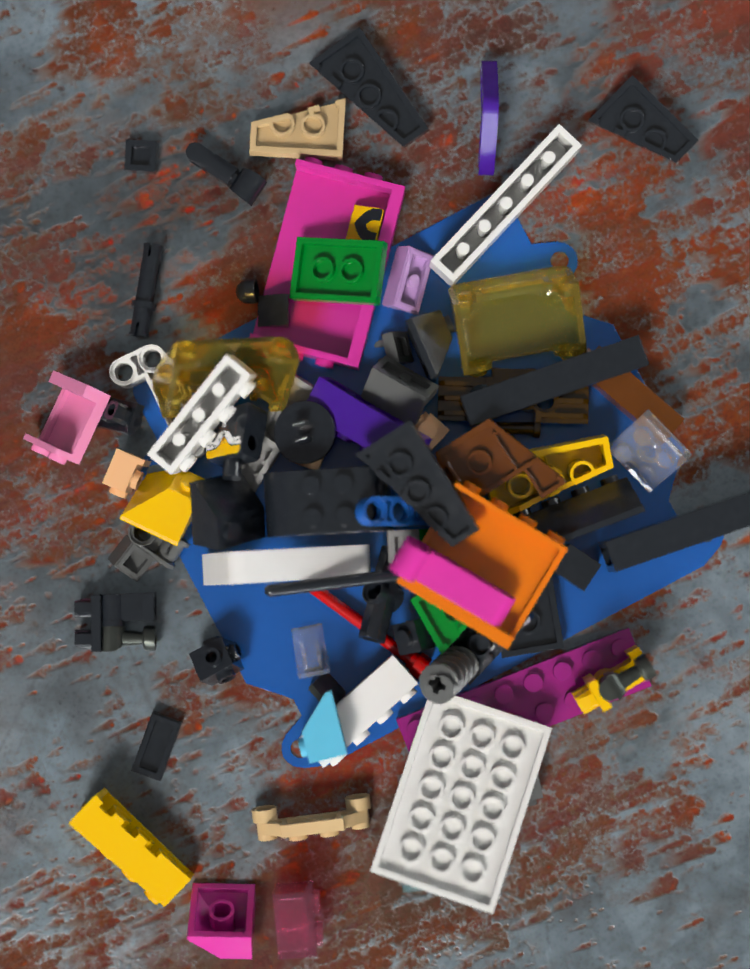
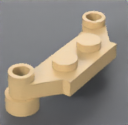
[251,793,371,841]

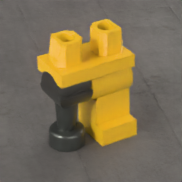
[571,645,657,715]

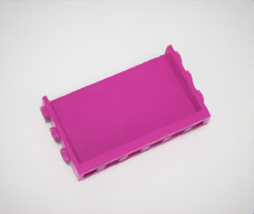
[249,157,405,371]

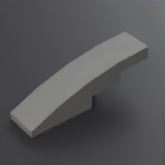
[242,373,315,492]

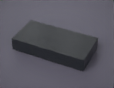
[131,711,183,781]

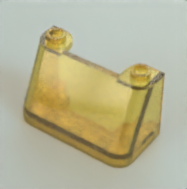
[448,266,587,377]
[152,336,300,418]

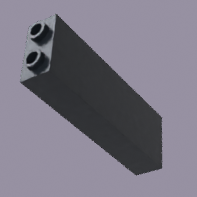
[598,490,750,572]

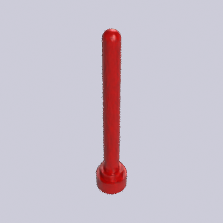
[309,590,432,679]

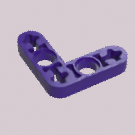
[478,60,499,176]

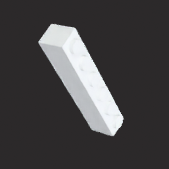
[429,124,582,288]

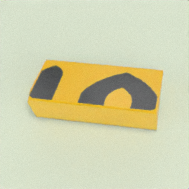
[346,205,384,241]

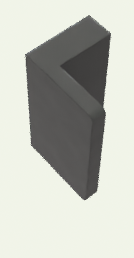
[361,356,439,425]

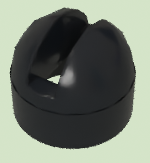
[235,278,260,304]

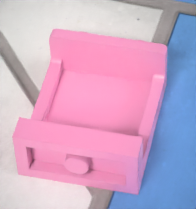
[23,370,111,465]

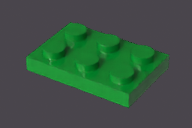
[289,237,388,306]

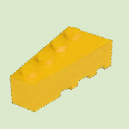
[488,434,614,514]
[68,787,194,907]

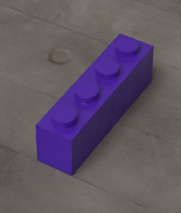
[307,376,432,451]

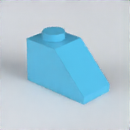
[298,689,348,764]

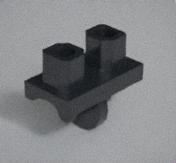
[97,397,144,436]

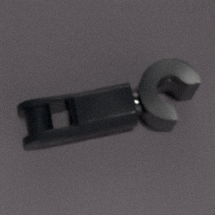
[186,142,267,206]

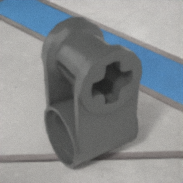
[128,524,191,570]

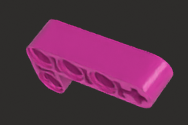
[389,535,516,628]

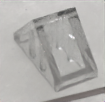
[291,623,331,679]

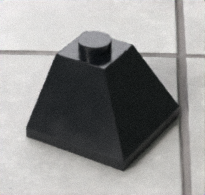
[405,310,455,383]

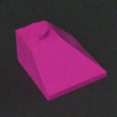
[187,883,255,959]

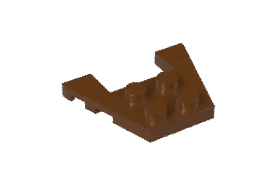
[435,418,567,499]

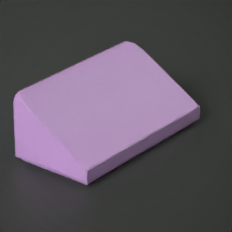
[382,246,434,315]

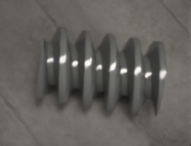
[419,645,479,704]

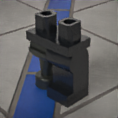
[74,592,157,652]

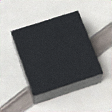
[124,139,158,174]

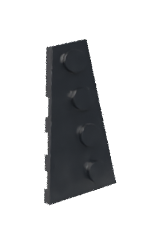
[309,27,430,148]
[356,419,480,547]

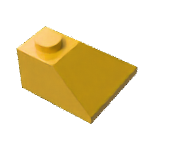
[120,470,204,546]

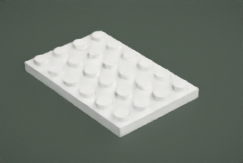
[370,696,552,914]

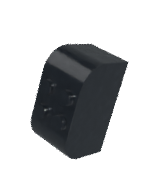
[263,467,394,538]

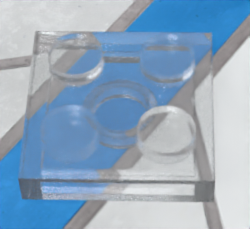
[609,409,693,493]

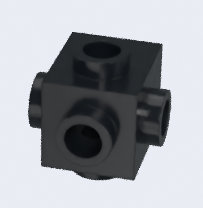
[189,636,244,686]

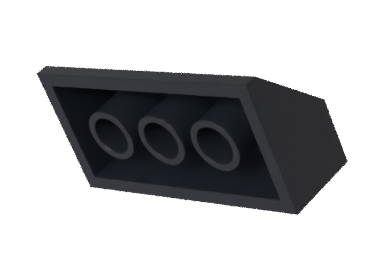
[512,474,645,542]

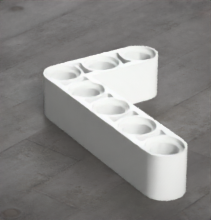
[202,544,371,585]

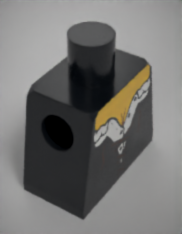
[204,403,268,481]

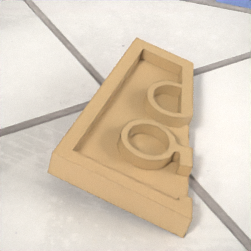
[249,98,346,161]

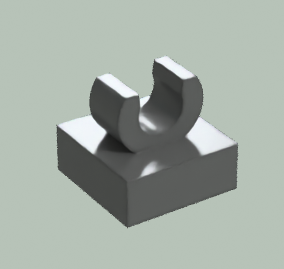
[374,331,414,365]

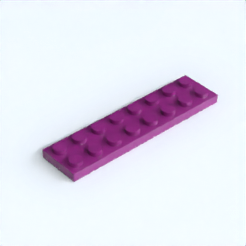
[396,627,652,752]

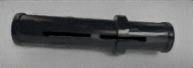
[129,243,164,338]

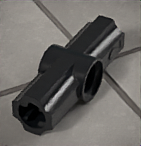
[359,545,404,644]

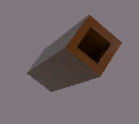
[583,345,685,445]

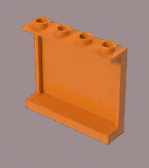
[396,480,568,650]

